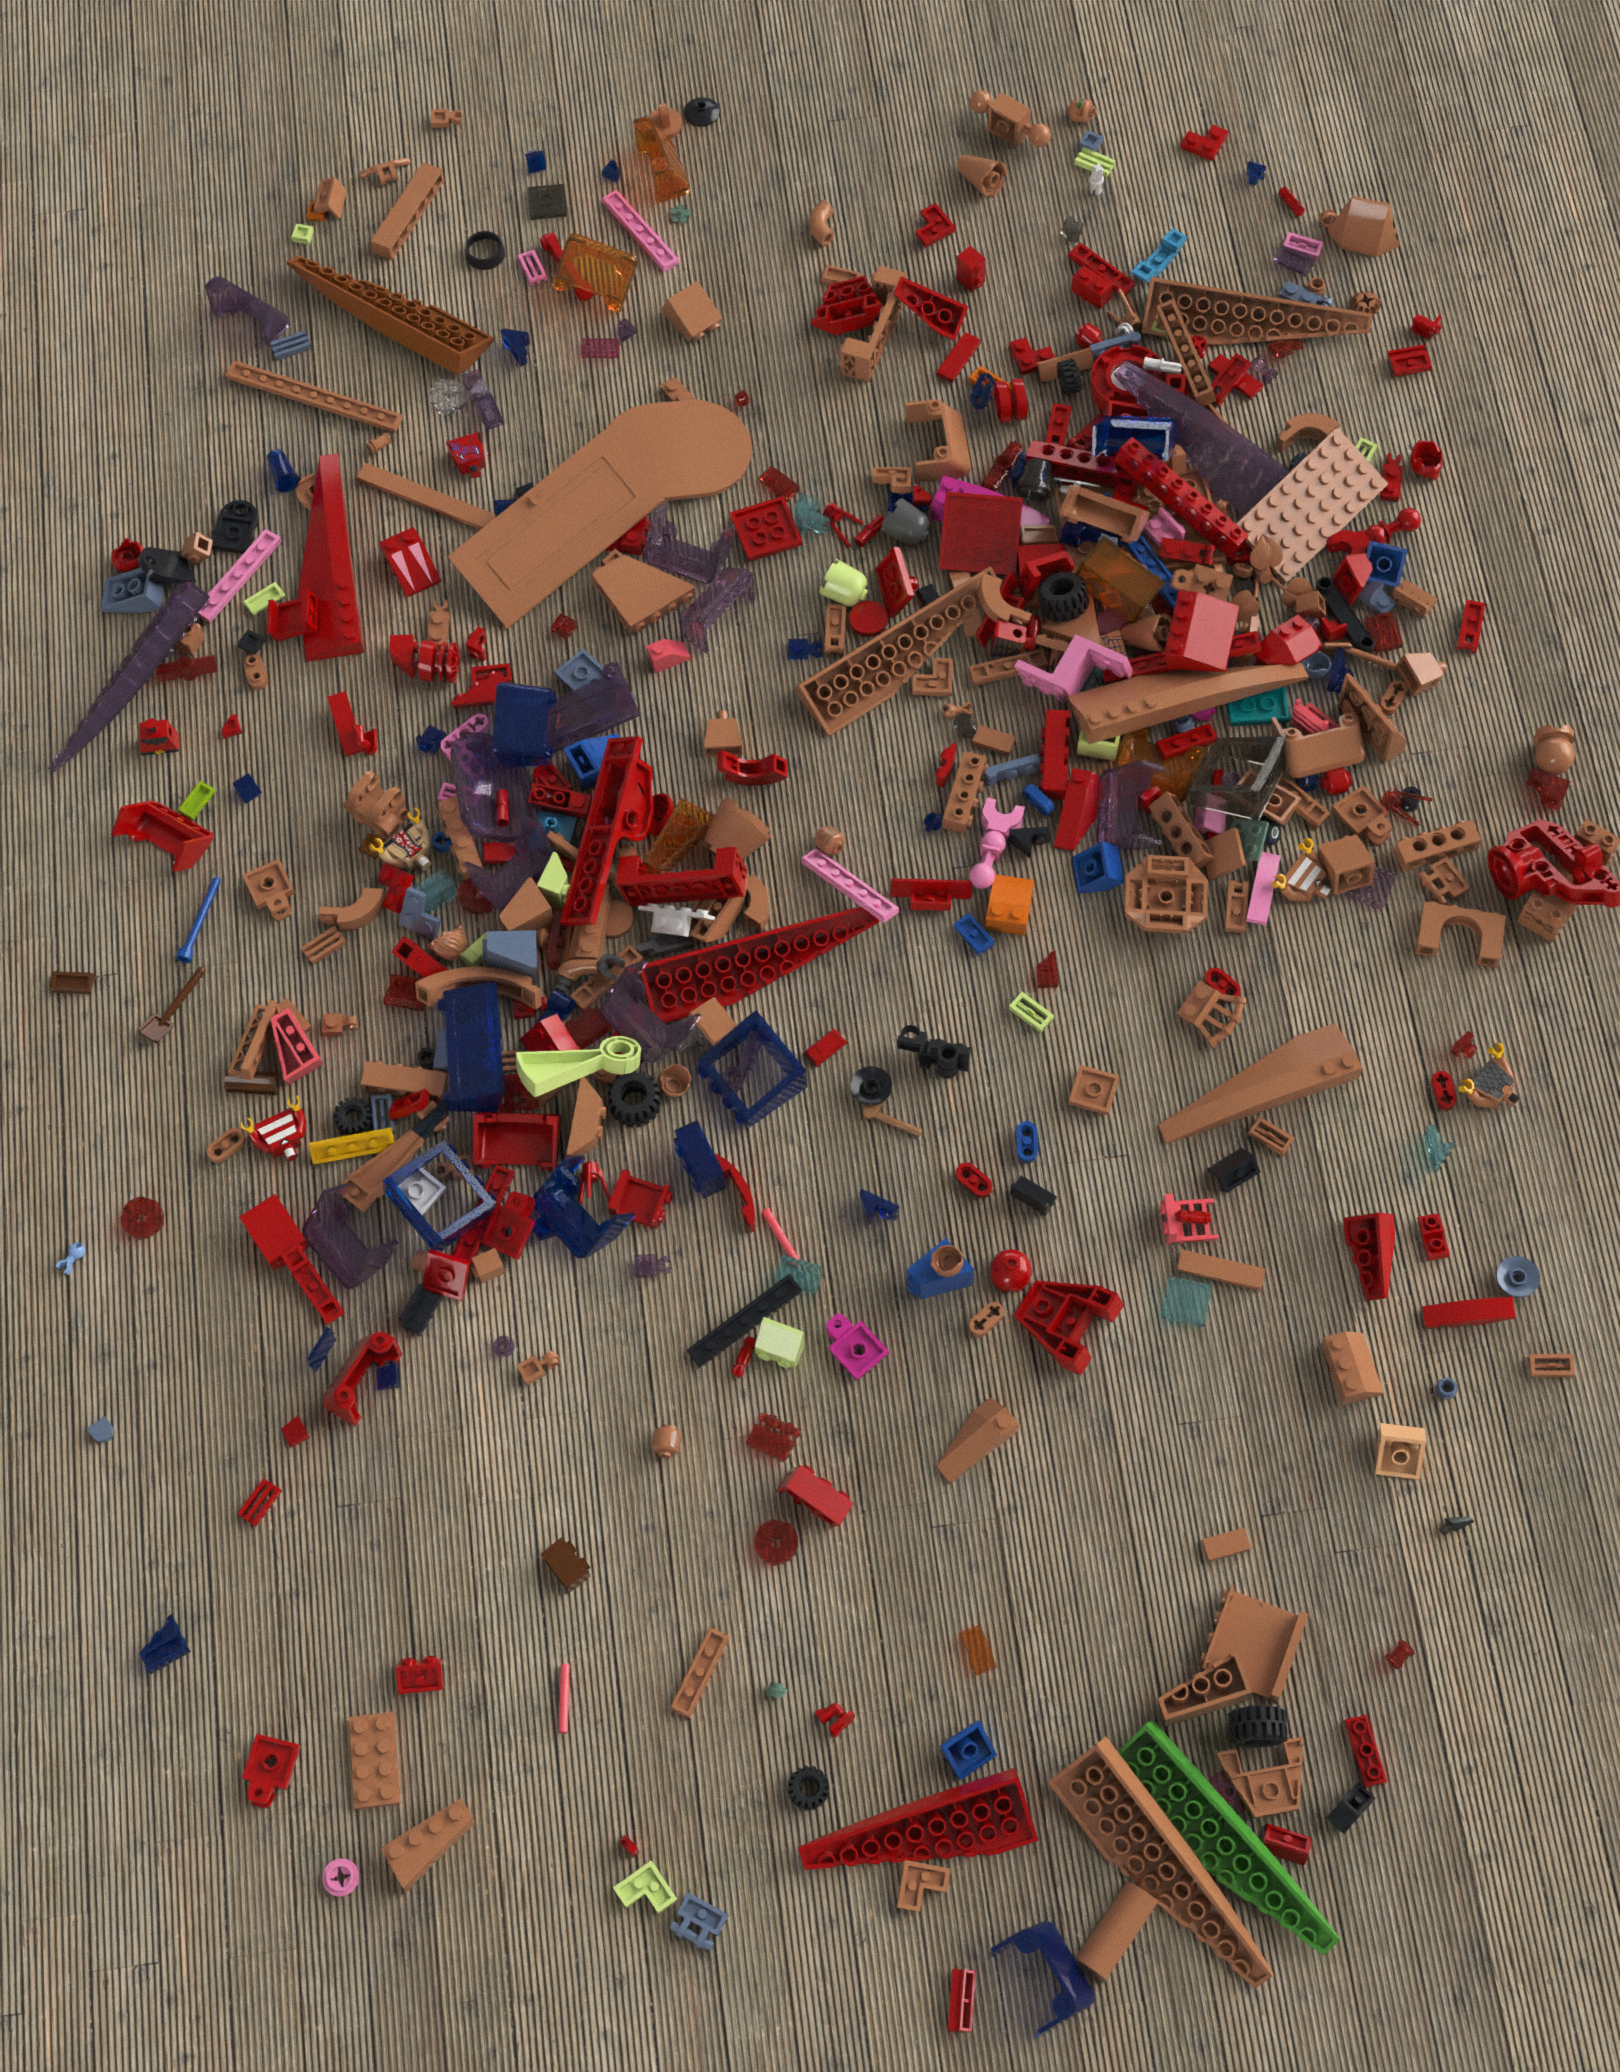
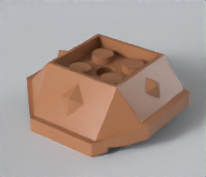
[1124,855,1208,934]

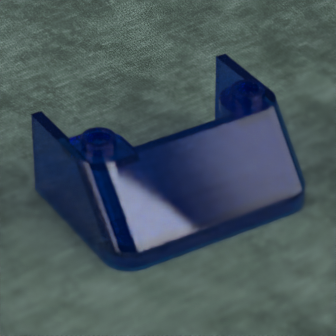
[1092,416,1178,461]
[533,1155,636,1259]
[989,1921,1095,2038]

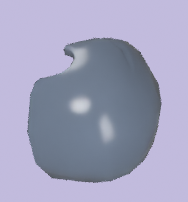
[1301,652,1332,680]

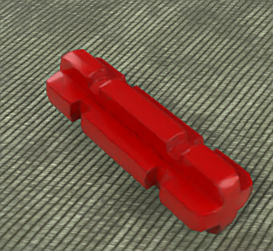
[1278,186,1305,217]
[1175,1210,1212,1225]
[731,1336,756,1378]

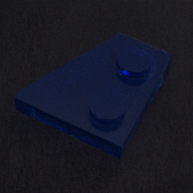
[140,1614,191,1674]

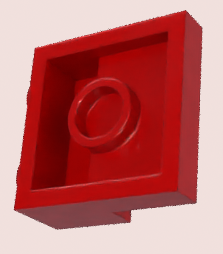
[605,515,651,555]

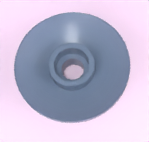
[1496,1256,1540,1297]

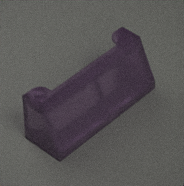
[509,660,641,763]

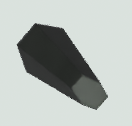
[1439,1516,1474,1536]

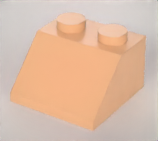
[1375,1423,1426,1480]

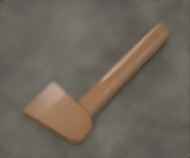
[863,1101,922,1137]

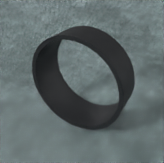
[465,231,505,270]

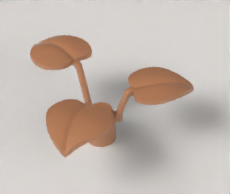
[1230,534,1313,621]

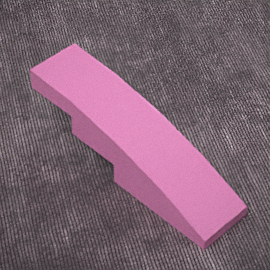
[1246,852,1281,925]

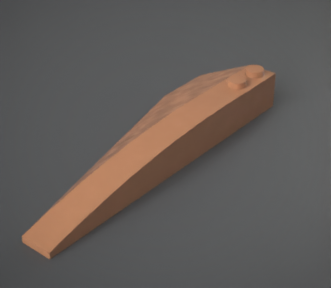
[1158,1023,1363,1144]

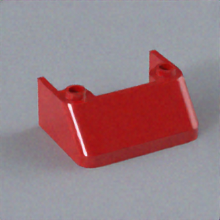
[111,801,214,872]

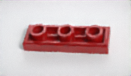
[1344,1714,1388,1788]

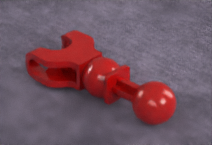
[1325,508,1421,555]

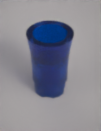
[267,449,300,493]

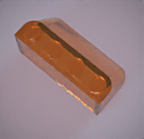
[1076,536,1166,624]

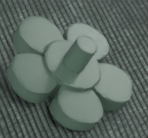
[670,204,691,224]

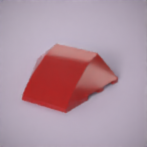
[810,275,882,335]

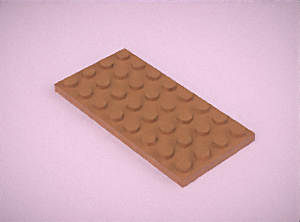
[1236,427,1388,584]

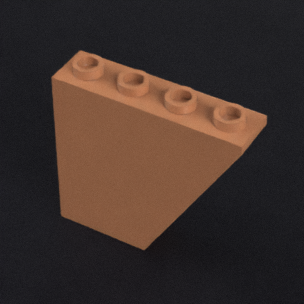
[592,555,695,635]

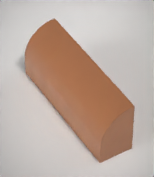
[1074,1882,1158,1982]

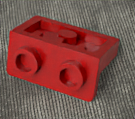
[396,1655,444,1694]

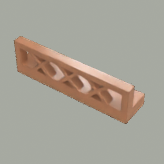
[228,1000,280,1081]

